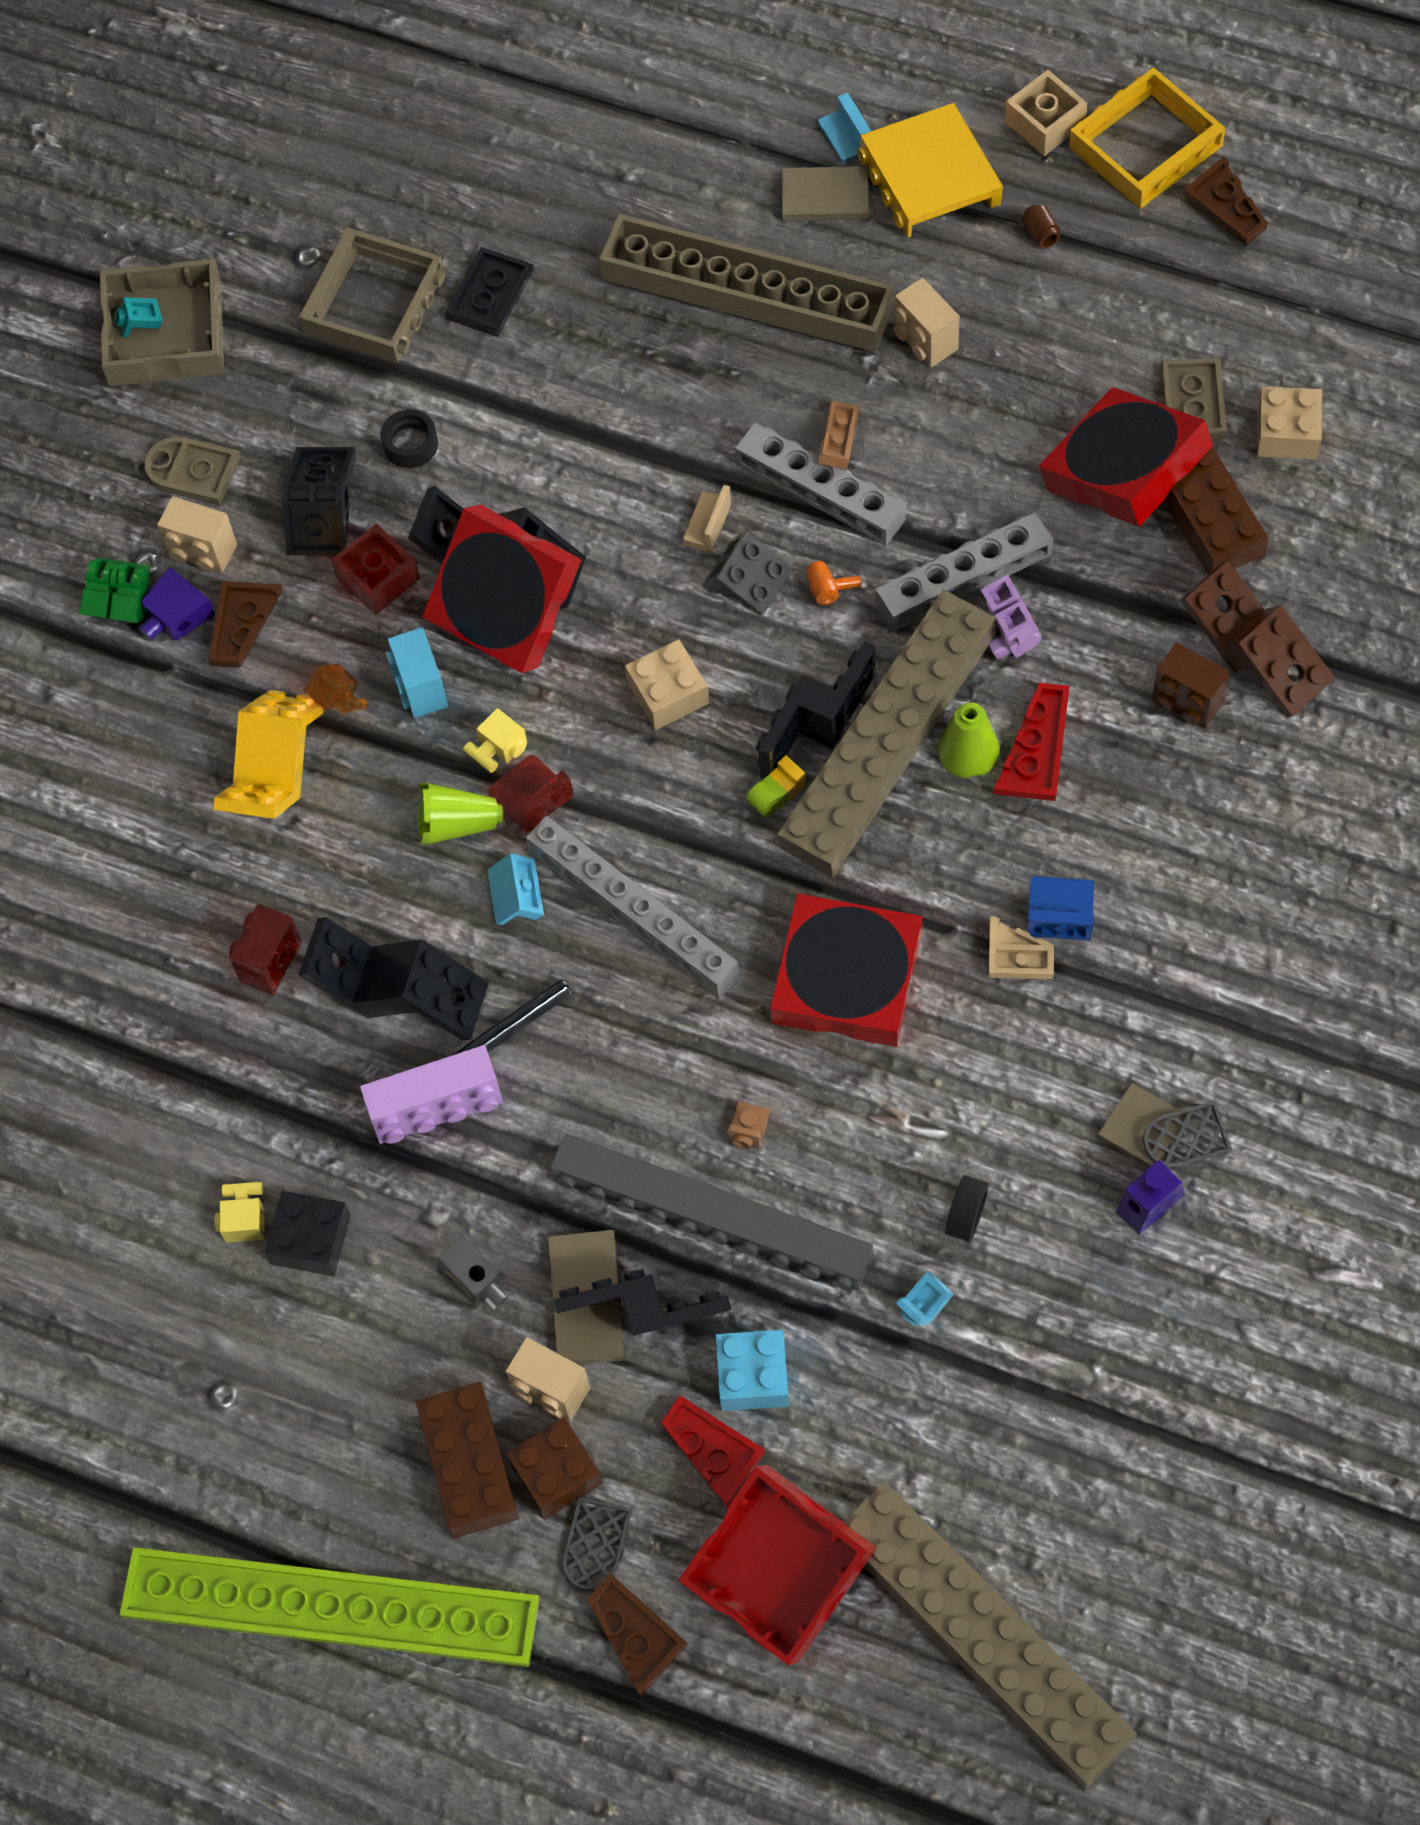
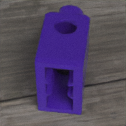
[138,567,215,641]
[1116,1160,1185,1235]

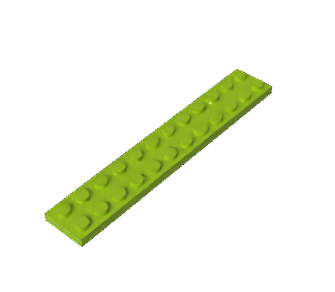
[119,1547,539,1667]

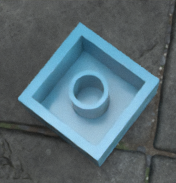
[385,627,448,718]
[716,1330,789,1411]

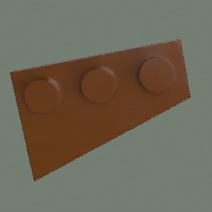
[1183,156,1267,246]
[208,581,283,668]
[587,1573,688,1697]

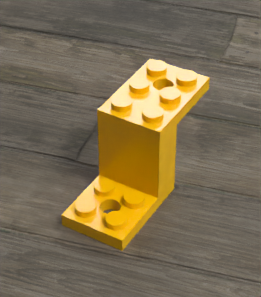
[213,690,324,819]

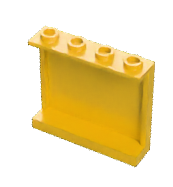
[857,103,1003,238]

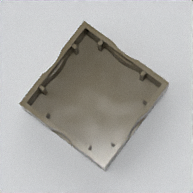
[100,259,224,387]

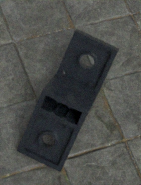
[408,486,586,609]
[298,917,489,1040]

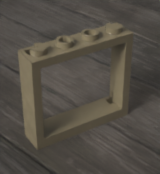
[299,227,446,364]

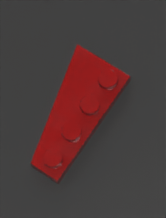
[993,683,1070,801]

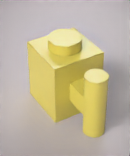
[463,708,527,773]
[215,1182,265,1243]

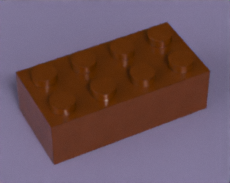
[1164,447,1268,574]
[415,1381,520,1539]

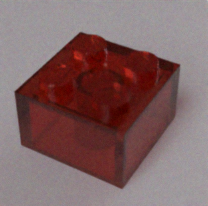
[331,523,421,615]
[229,903,302,996]

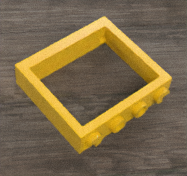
[1069,67,1226,209]

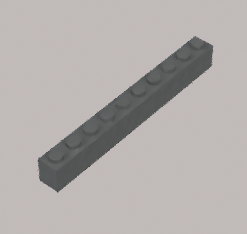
[550,1133,873,1290]

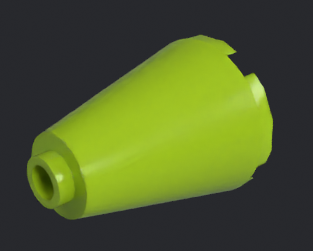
[938,703,1000,779]
[418,782,503,845]

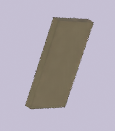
[548,1230,625,1365]

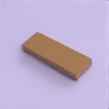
[818,400,860,470]

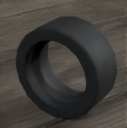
[380,409,439,468]
[945,1175,989,1242]

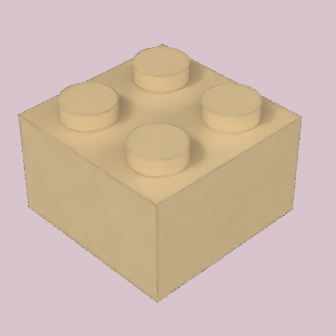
[1005,70,1087,156]
[894,278,960,368]
[1257,387,1322,460]
[157,496,237,574]
[625,639,710,730]
[506,1337,591,1422]

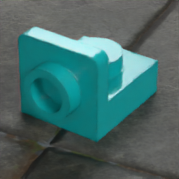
[115,297,163,337]

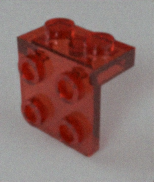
[488,755,574,833]

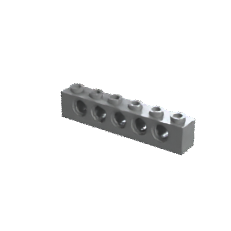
[735,423,906,546]
[876,512,1053,632]

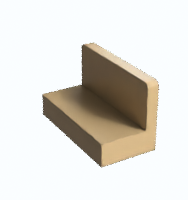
[683,485,731,553]

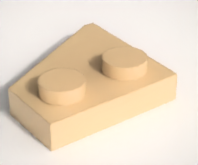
[989,916,1054,980]

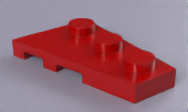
[661,1395,765,1509]

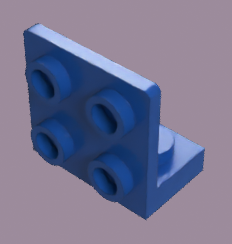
[1027,876,1095,941]

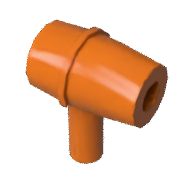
[806,561,861,606]

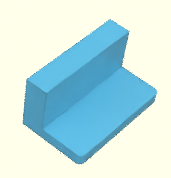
[818,92,871,163]
[487,853,544,925]

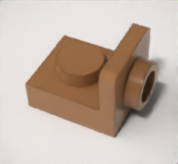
[727,1101,770,1149]

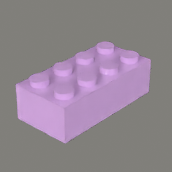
[360,1045,503,1144]

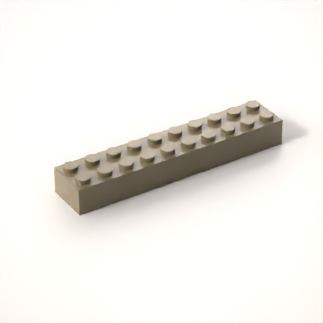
[599,214,894,352]
[777,589,996,878]
[843,1482,1137,1792]

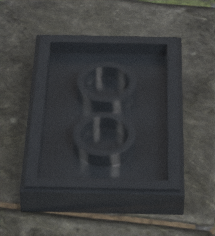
[445,247,534,337]

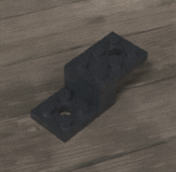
[756,641,876,779]
[553,1269,732,1336]

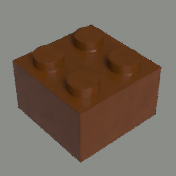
[1152,642,1230,729]
[506,1417,603,1520]

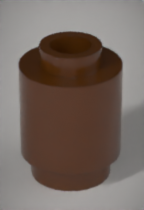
[1022,204,1060,249]

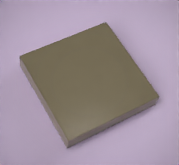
[1098,1083,1187,1168]

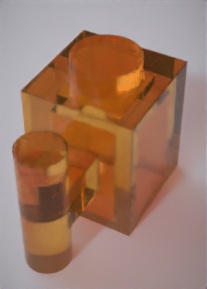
[303,664,368,713]

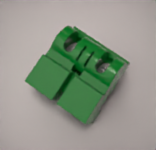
[79,558,151,623]

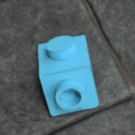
[896,1272,954,1325]

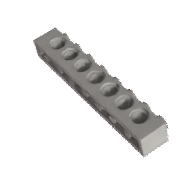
[526,816,740,1000]

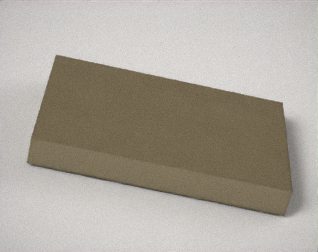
[782,166,869,221]
[1160,358,1227,440]

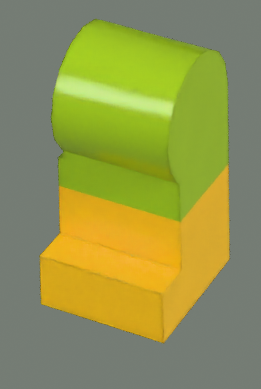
[746,755,806,818]

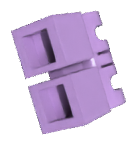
[981,574,1041,659]

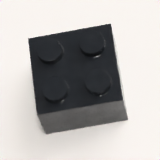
[265,1191,351,1277]

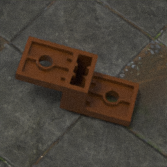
[1180,561,1335,718]

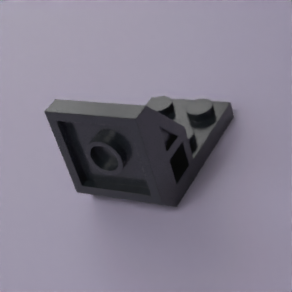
[282,447,356,556]

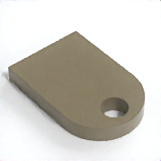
[145,437,241,505]

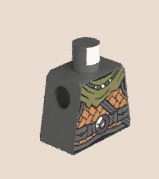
[438,1234,508,1310]

